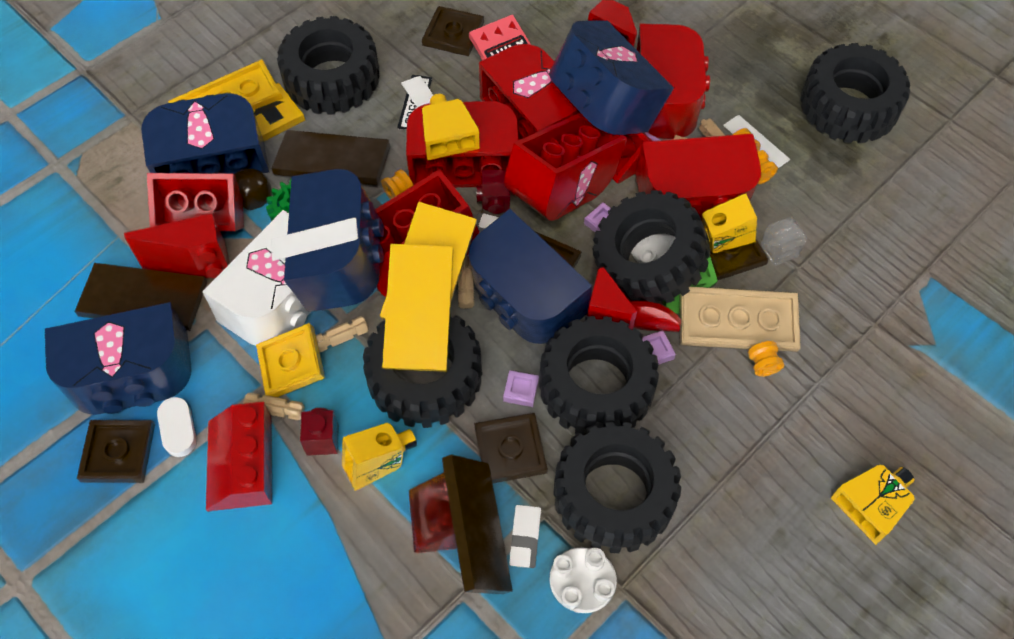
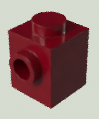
[477,170,510,214]
[300,408,339,456]

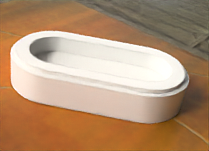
[157,397,197,457]

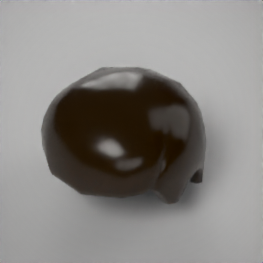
[235,168,272,210]

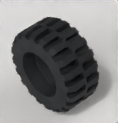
[277,16,380,115]
[800,43,911,143]
[592,190,711,304]
[363,314,482,428]
[539,316,659,436]
[554,421,681,554]

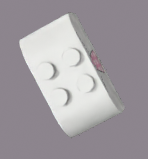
[203,210,311,346]

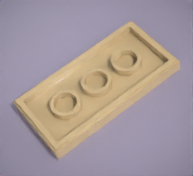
[680,287,801,352]

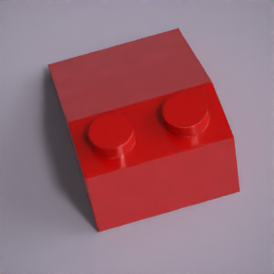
[124,213,230,279]

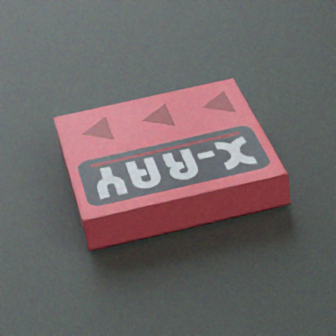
[469,14,531,60]

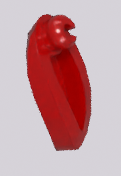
[630,301,681,332]

